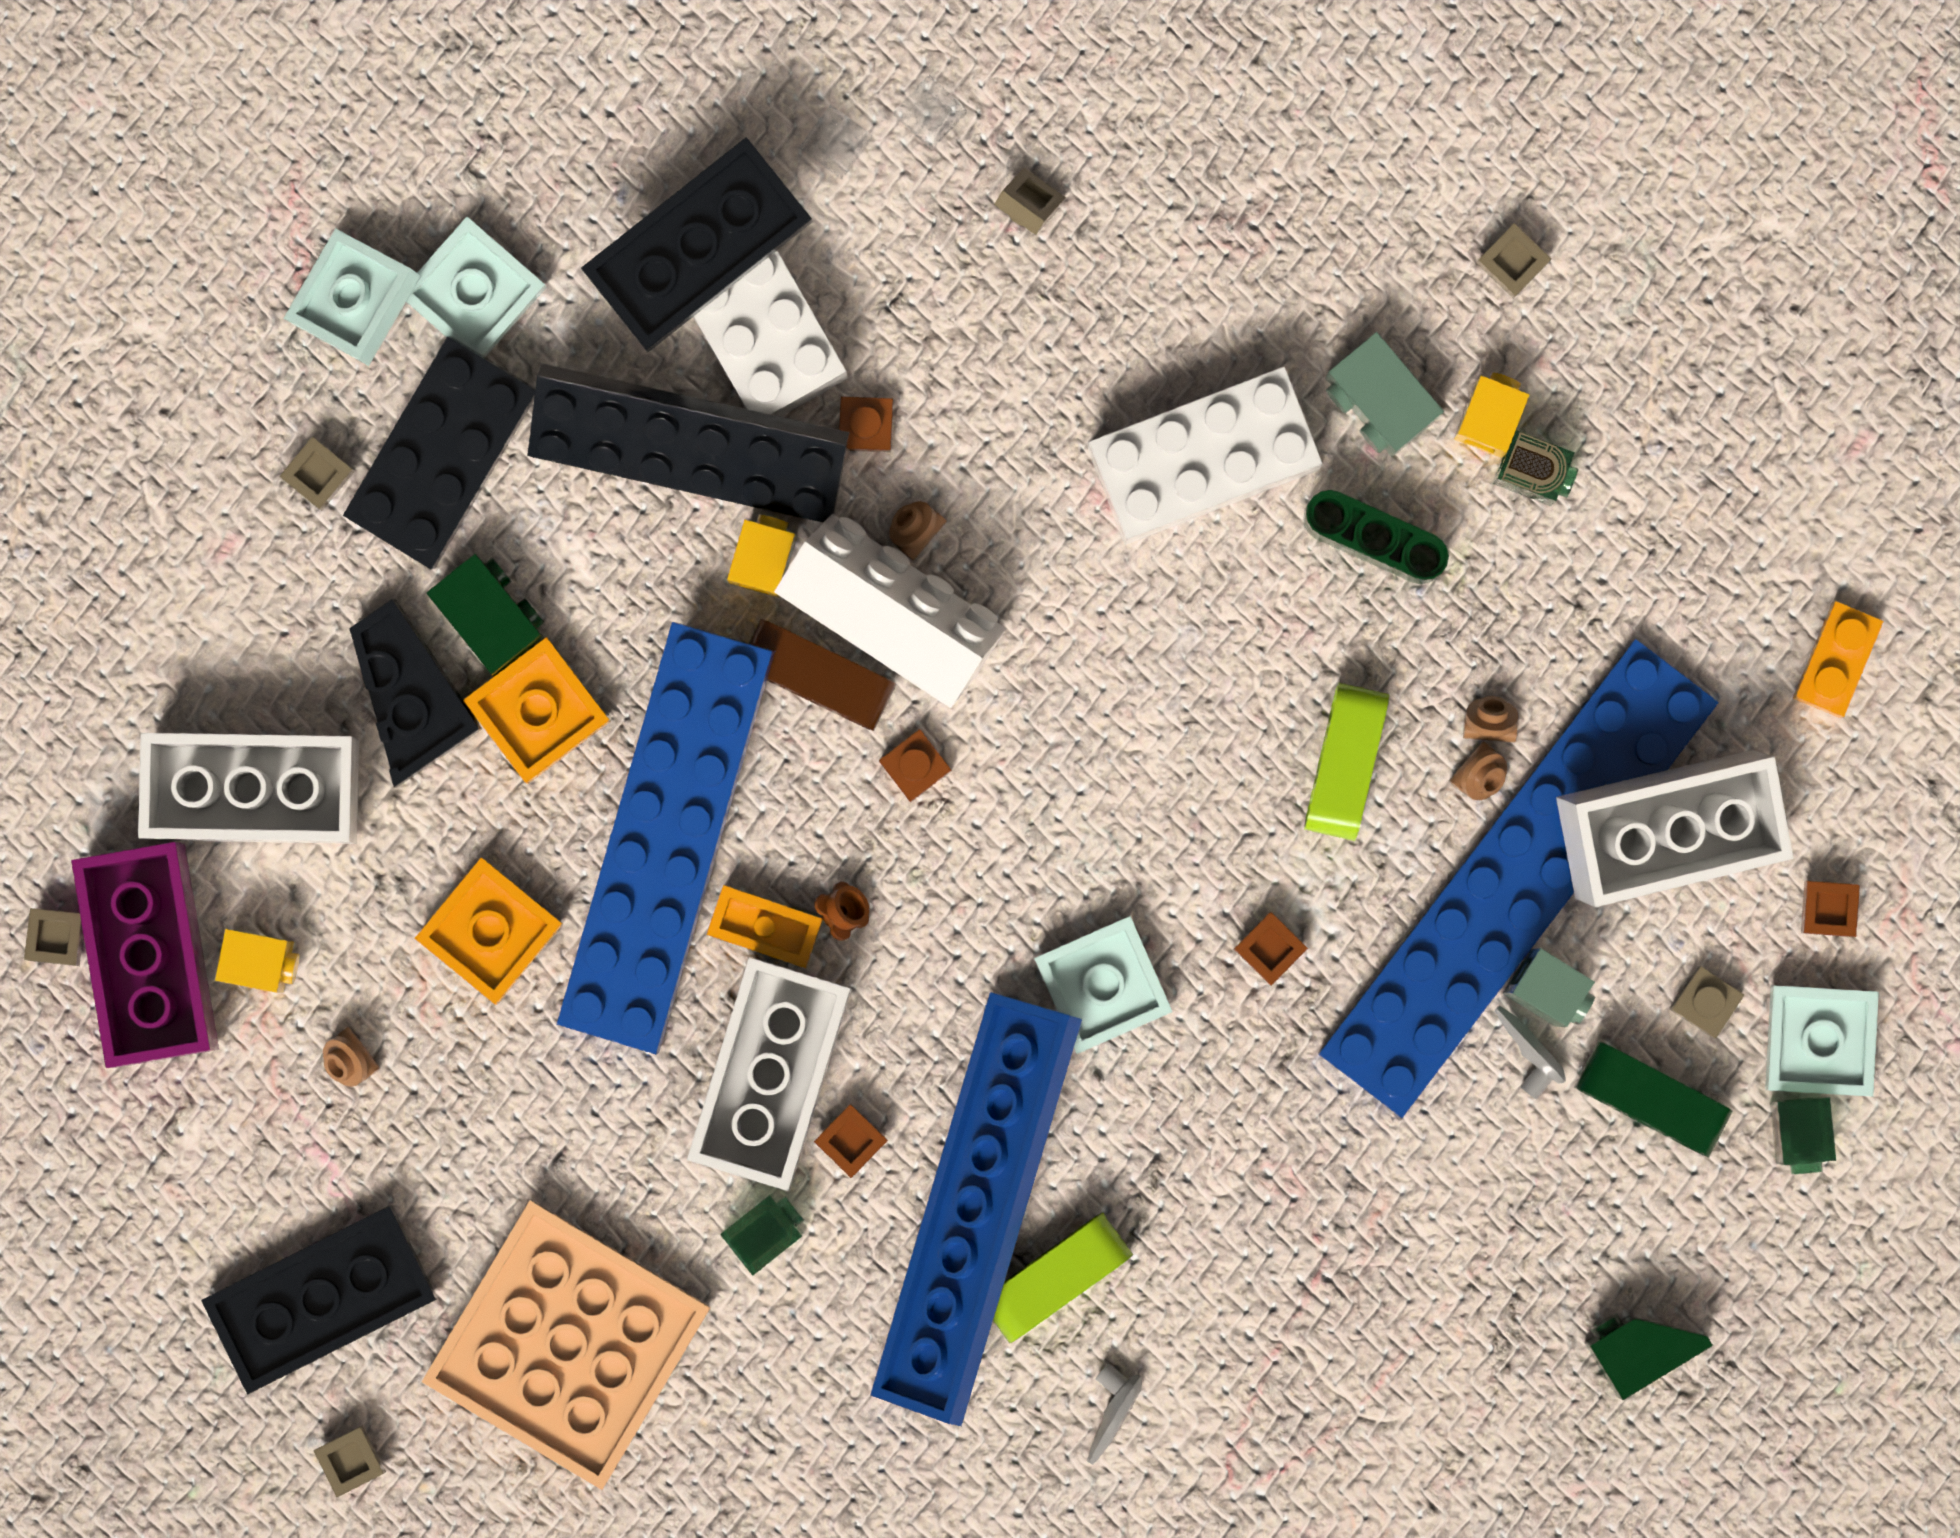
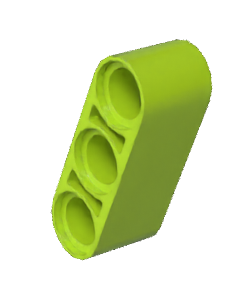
[1304,682,1390,841]
[993,1212,1133,1344]

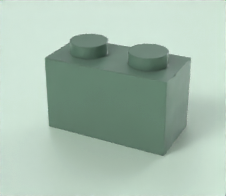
[1326,332,1444,457]
[1503,948,1596,1027]

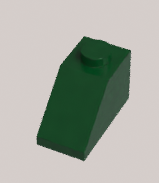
[1584,1313,1713,1400]

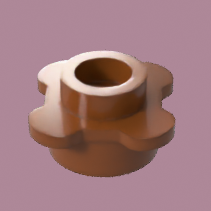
[814,882,869,941]

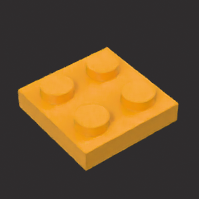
[463,637,611,784]
[414,857,563,1005]

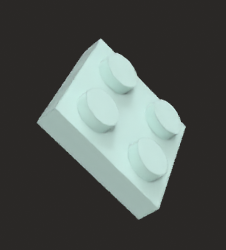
[406,217,547,357]
[284,228,421,366]
[1034,916,1173,1054]
[1765,985,1879,1097]

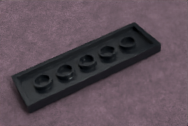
[527,363,850,523]

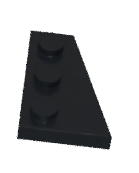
[349,599,483,788]

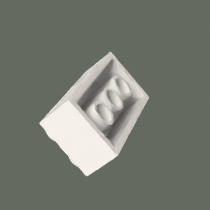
[693,251,848,417]
[1087,367,1322,545]
[774,514,1007,708]
[138,733,359,844]
[1556,750,1794,907]
[687,957,852,1191]

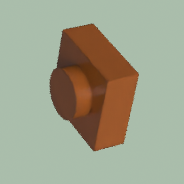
[839,396,893,453]
[879,729,952,803]
[1801,881,1860,937]
[1233,912,1308,986]
[814,1104,888,1178]

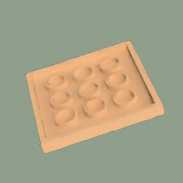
[422,1200,711,1490]

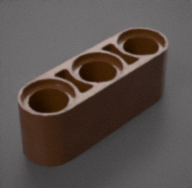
[748,619,897,731]

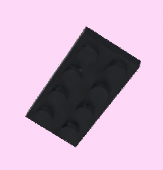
[581,137,813,352]
[343,336,536,570]
[201,1205,438,1395]

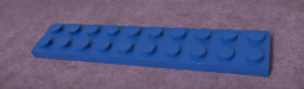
[1318,639,1719,1118]

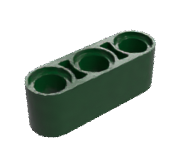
[1303,490,1449,584]
[1574,1041,1733,1158]

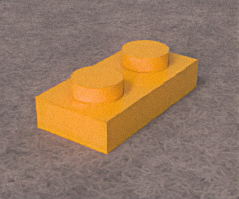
[1793,601,1884,718]
[706,885,823,968]

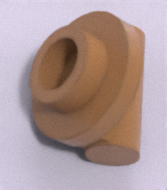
[889,501,947,561]
[1463,696,1519,743]
[1449,741,1507,800]
[323,1027,381,1087]

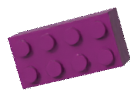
[71,842,219,1068]

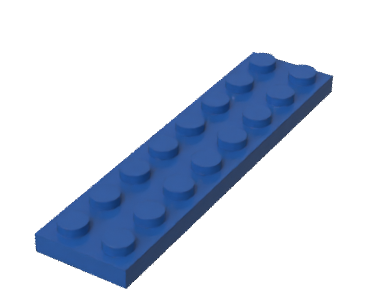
[556,622,775,1055]
[870,992,1082,1426]

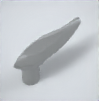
[1495,1006,1566,1100]
[1087,1364,1142,1465]

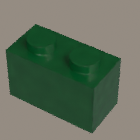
[426,554,544,676]

